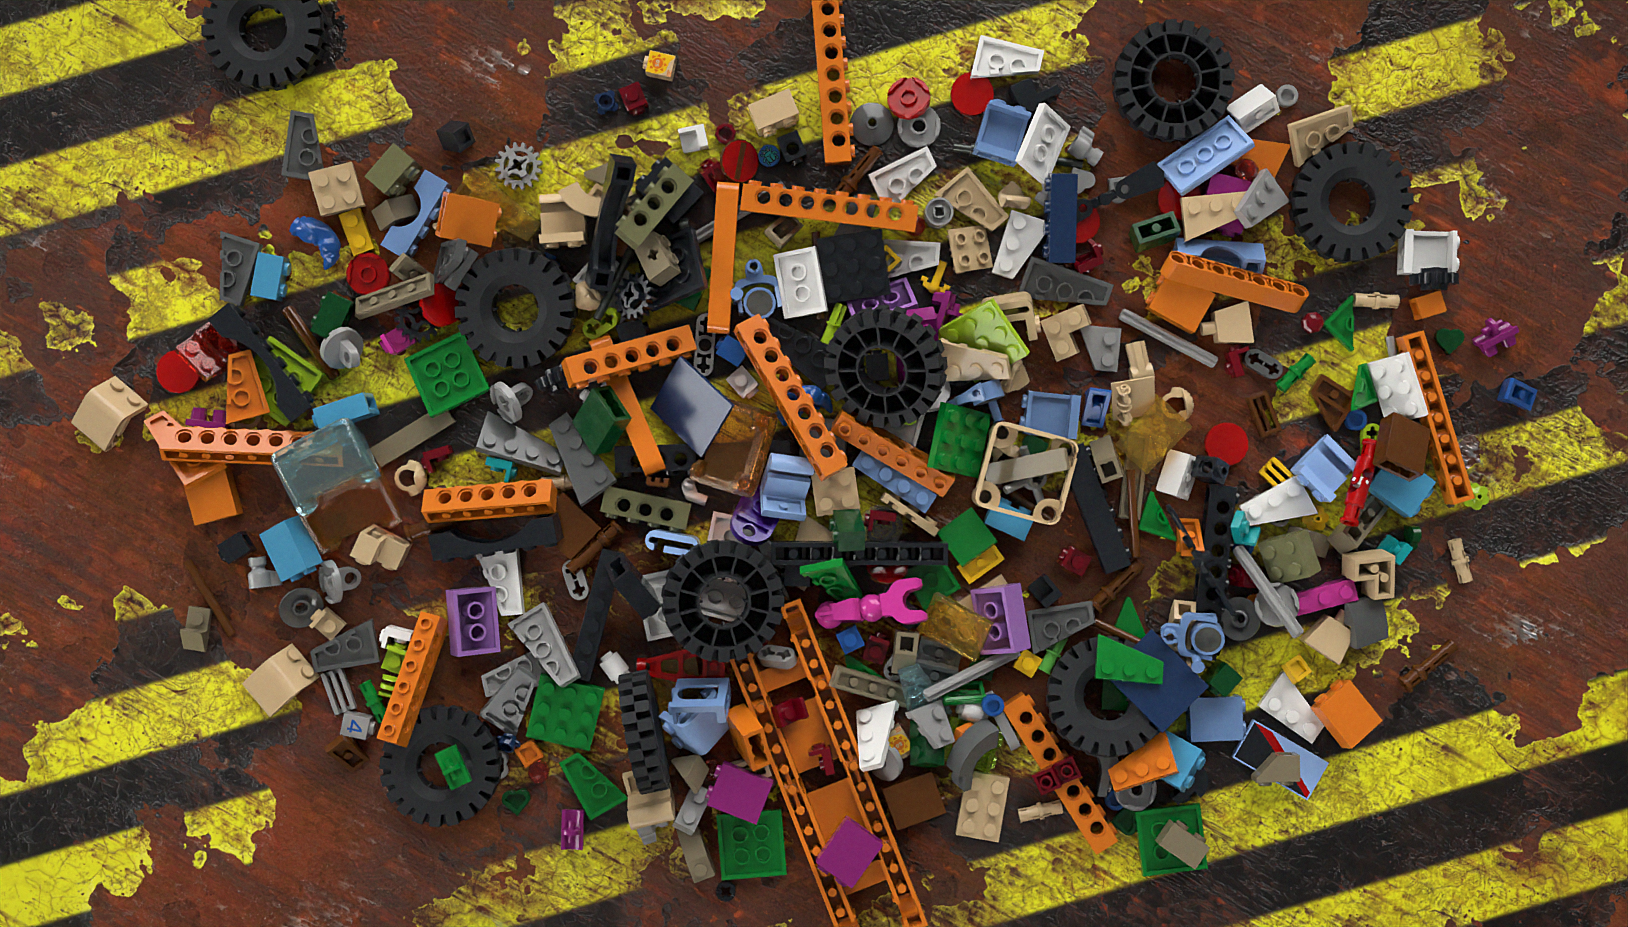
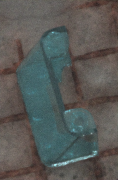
[271,418,381,517]

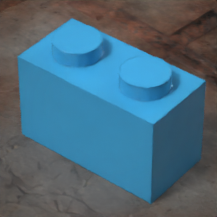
[250,252,291,302]
[983,497,1033,541]

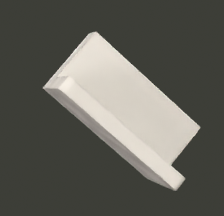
[1226,84,1280,133]
[1156,449,1196,501]

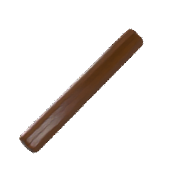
[282,305,340,380]

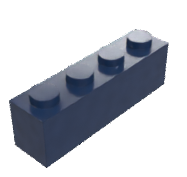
[1042,173,1078,263]

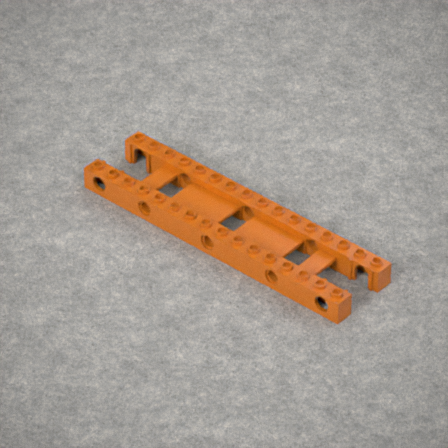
[730,597,928,927]

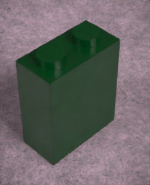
[572,385,632,455]

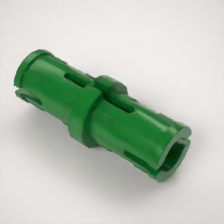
[1275,353,1316,393]
[358,679,386,724]

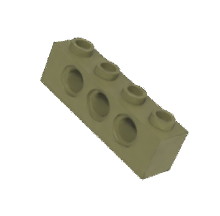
[615,163,694,250]
[600,486,692,533]

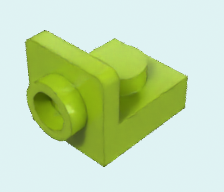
[381,642,408,674]

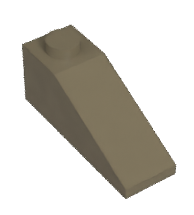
[1327,494,1389,555]
[673,816,716,883]

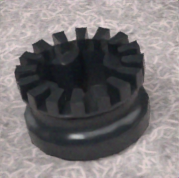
[716,880,736,902]

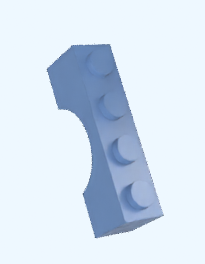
[380,170,452,258]
[1173,238,1266,274]
[852,450,937,513]

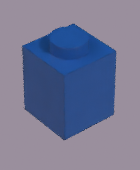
[715,335,747,368]
[835,623,865,654]

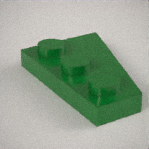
[800,558,862,602]
[1095,634,1164,685]
[559,752,628,820]

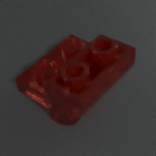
[175,322,241,382]

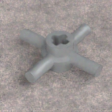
[1003,446,1047,504]

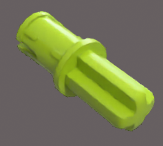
[820,303,848,345]

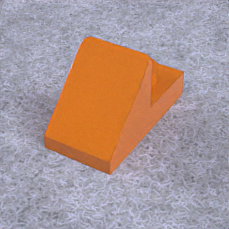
[1176,518,1205,556]

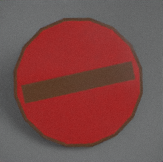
[720,139,759,183]
[865,565,909,586]

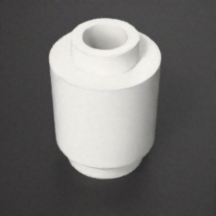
[599,651,630,684]
[956,704,988,723]

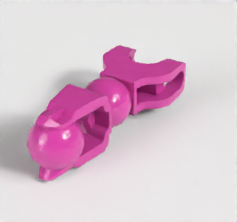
[815,578,928,629]

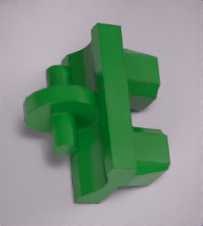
[434,744,472,790]

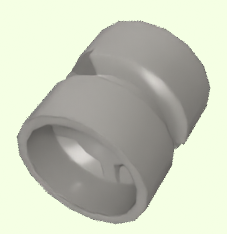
[923,197,954,229]

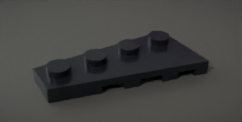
[760,317,829,390]

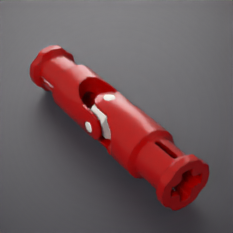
[1339,438,1377,527]

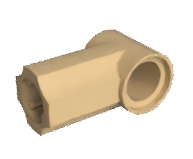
[1125,340,1155,381]

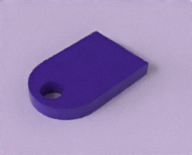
[730,480,780,546]

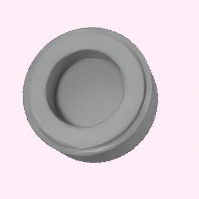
[1275,85,1298,108]

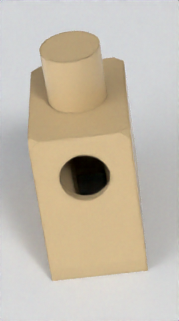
[1200,301,1254,344]
[1299,609,1351,665]

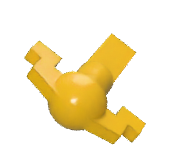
[921,260,951,294]

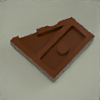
[1308,374,1353,432]

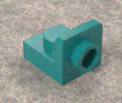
[485,456,518,483]
[1230,510,1261,546]
[1376,534,1413,565]

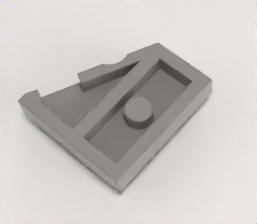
[1079,325,1121,372]
[905,700,955,749]

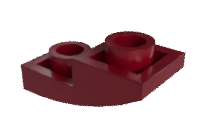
[1032,754,1082,795]

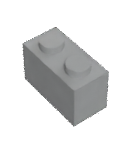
[672,786,708,835]

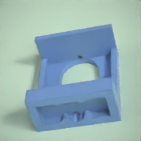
[668,678,732,724]

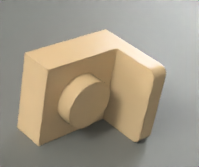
[309,607,347,640]

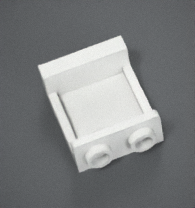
[1397,229,1460,275]

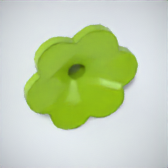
[1463,483,1489,510]

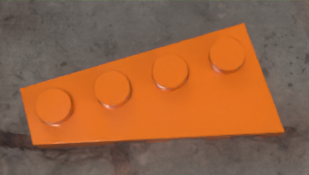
[144,410,227,489]

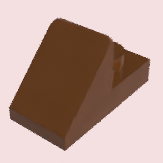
[324,734,370,772]

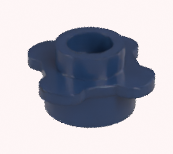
[594,90,619,115]
[496,733,521,753]

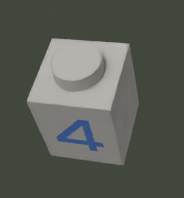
[340,710,377,740]

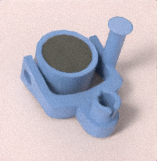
[730,259,782,320]
[947,379,1005,424]
[1160,612,1225,673]

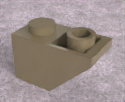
[1089,435,1125,484]
[891,629,919,675]
[1251,752,1300,786]

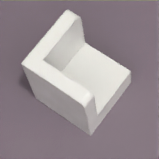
[678,124,709,154]

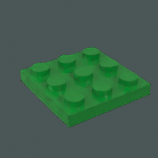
[404,332,490,418]
[927,402,991,478]
[526,673,605,751]
[1134,802,1208,877]
[716,808,787,880]

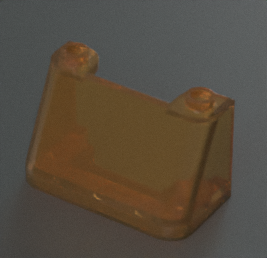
[689,398,778,498]
[297,462,402,555]

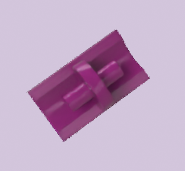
[932,290,963,330]
[1472,318,1519,357]
[185,407,231,444]
[561,809,584,850]

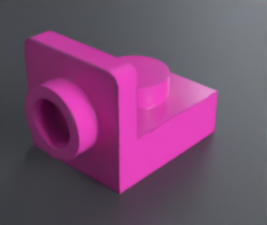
[380,323,417,355]

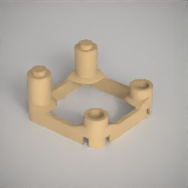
[971,422,1079,525]

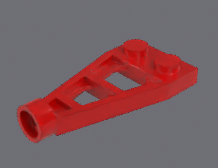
[637,649,725,689]

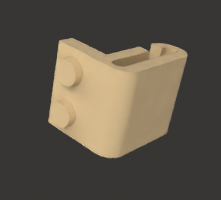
[539,194,588,249]
[980,291,1041,341]
[71,376,148,452]
[242,643,320,717]
[622,771,675,830]

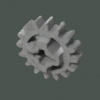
[495,142,543,191]

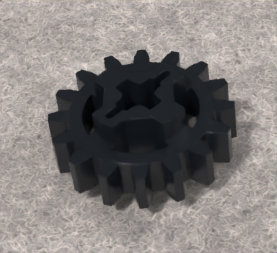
[1409,267,1459,291]
[615,272,658,321]
[394,300,441,343]
[535,365,569,393]

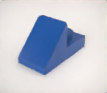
[1497,378,1538,411]
[1081,387,1112,428]

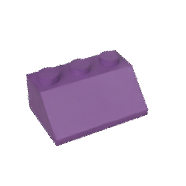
[846,277,919,316]
[970,583,1031,655]
[446,586,501,657]

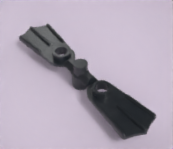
[1044,161,1164,223]
[1166,504,1236,617]

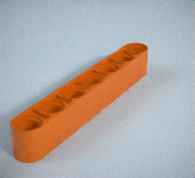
[707,182,740,334]
[1160,251,1309,313]
[589,333,666,477]

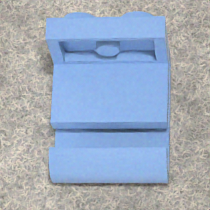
[1290,434,1356,502]
[760,453,814,521]
[645,529,701,556]
[658,688,729,755]

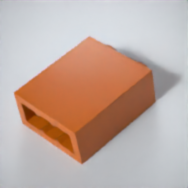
[435,191,501,247]
[1145,273,1216,334]
[183,463,244,526]
[1310,679,1383,749]
[727,703,773,772]

